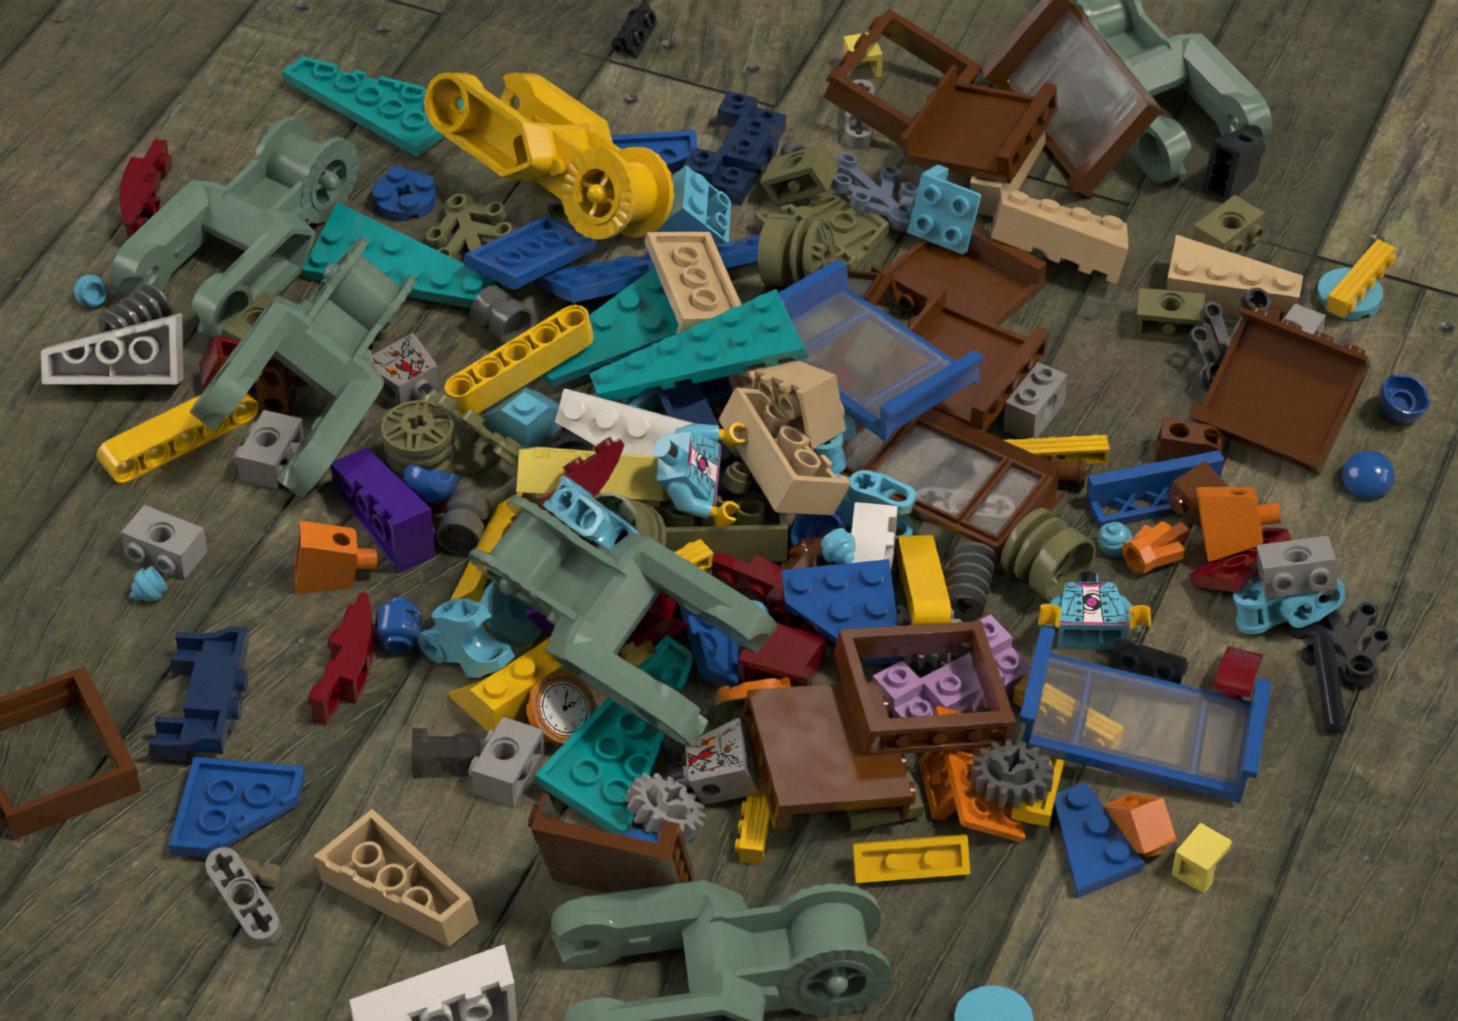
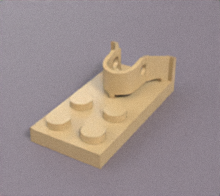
[645,232,741,334]

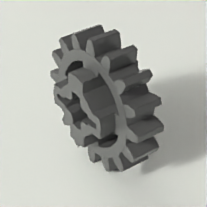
[971,740,1054,809]

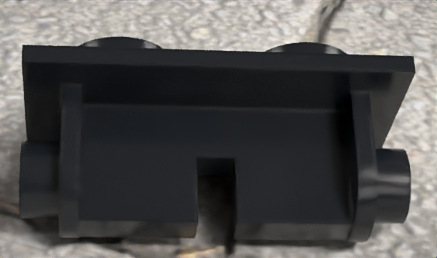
[612,0,658,59]
[1110,637,1189,684]

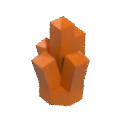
[1122,521,1190,574]

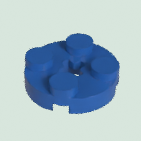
[372,166,436,222]

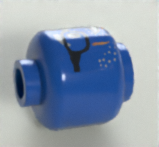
[374,597,422,654]

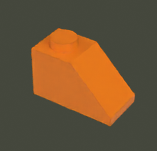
[1102,793,1177,857]

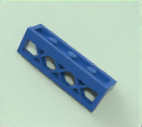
[1086,450,1224,529]

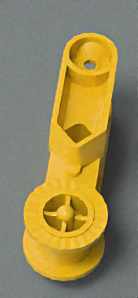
[424,73,674,239]

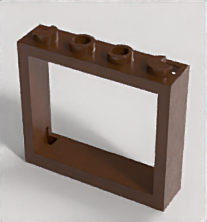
[824,9,982,145]
[834,621,1016,756]
[0,666,141,840]

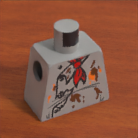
[369,333,439,406]
[669,718,759,804]

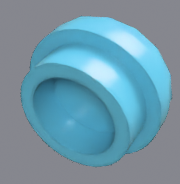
[74,274,107,308]
[1097,522,1132,558]
[820,528,856,564]
[129,566,168,602]

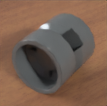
[470,285,533,344]
[436,489,492,556]

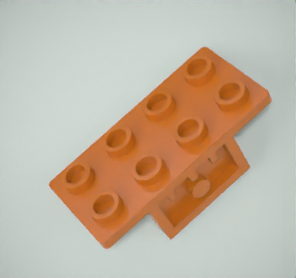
[918,706,1026,842]

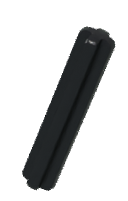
[1313,634,1346,734]

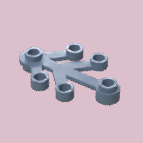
[831,153,918,232]

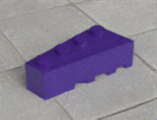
[330,447,437,573]

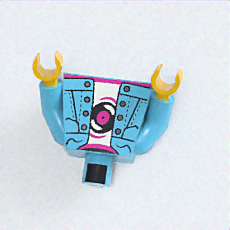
[653,422,746,528]
[1038,571,1151,649]

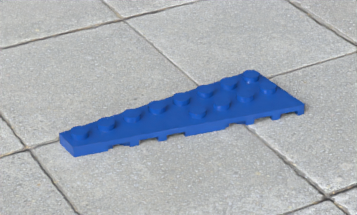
[534,235,760,303]

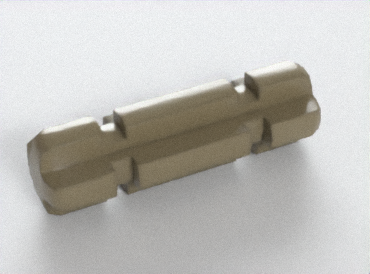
[206,857,281,887]

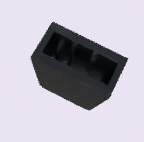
[1201,130,1266,202]

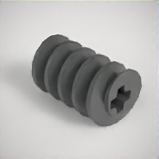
[98,284,174,333]
[945,542,997,622]

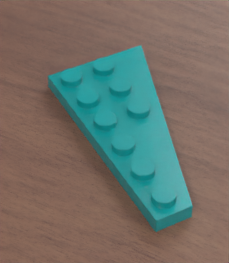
[282,56,464,157]
[301,202,496,308]
[541,267,744,387]
[589,289,809,401]
[534,635,695,834]

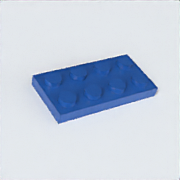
[464,215,597,290]

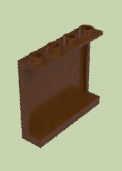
[900,65,1058,184]
[871,224,1047,326]
[873,286,1049,432]
[1190,307,1371,475]
[742,681,916,830]
[528,793,695,893]

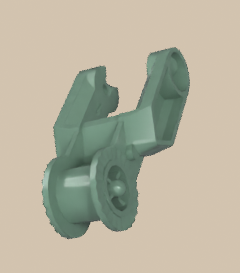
[1053,0,1272,184]
[111,116,359,338]
[189,236,417,498]
[467,494,778,748]
[551,880,892,1021]

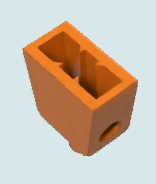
[1196,487,1281,561]
[294,521,377,593]

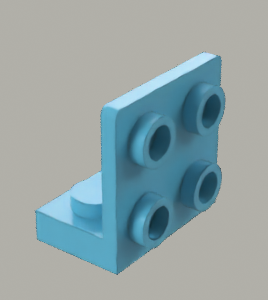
[907,165,981,254]

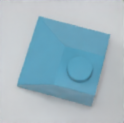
[481,385,562,449]

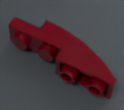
[119,139,172,240]
[508,437,625,528]
[711,551,832,645]
[308,592,374,726]

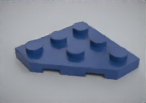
[781,559,903,665]
[169,757,305,858]

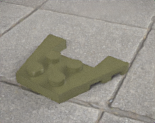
[755,193,889,270]

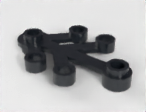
[1187,287,1271,392]
[1288,590,1392,687]

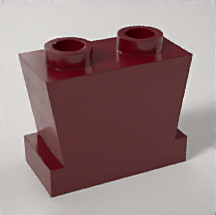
[738,622,827,687]

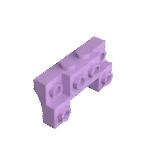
[873,614,1031,718]

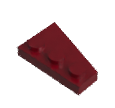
[1189,527,1292,592]

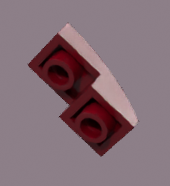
[1213,646,1263,700]

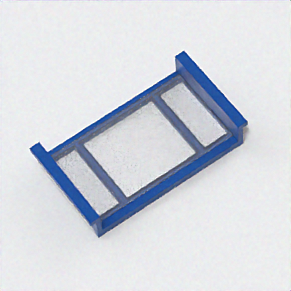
[778,259,984,442]
[1019,626,1272,803]

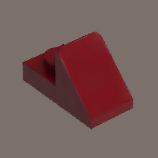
[626,593,689,649]

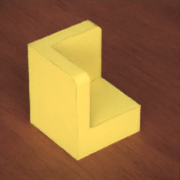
[843,32,883,78]
[1172,823,1231,894]

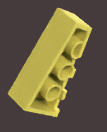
[516,447,671,507]

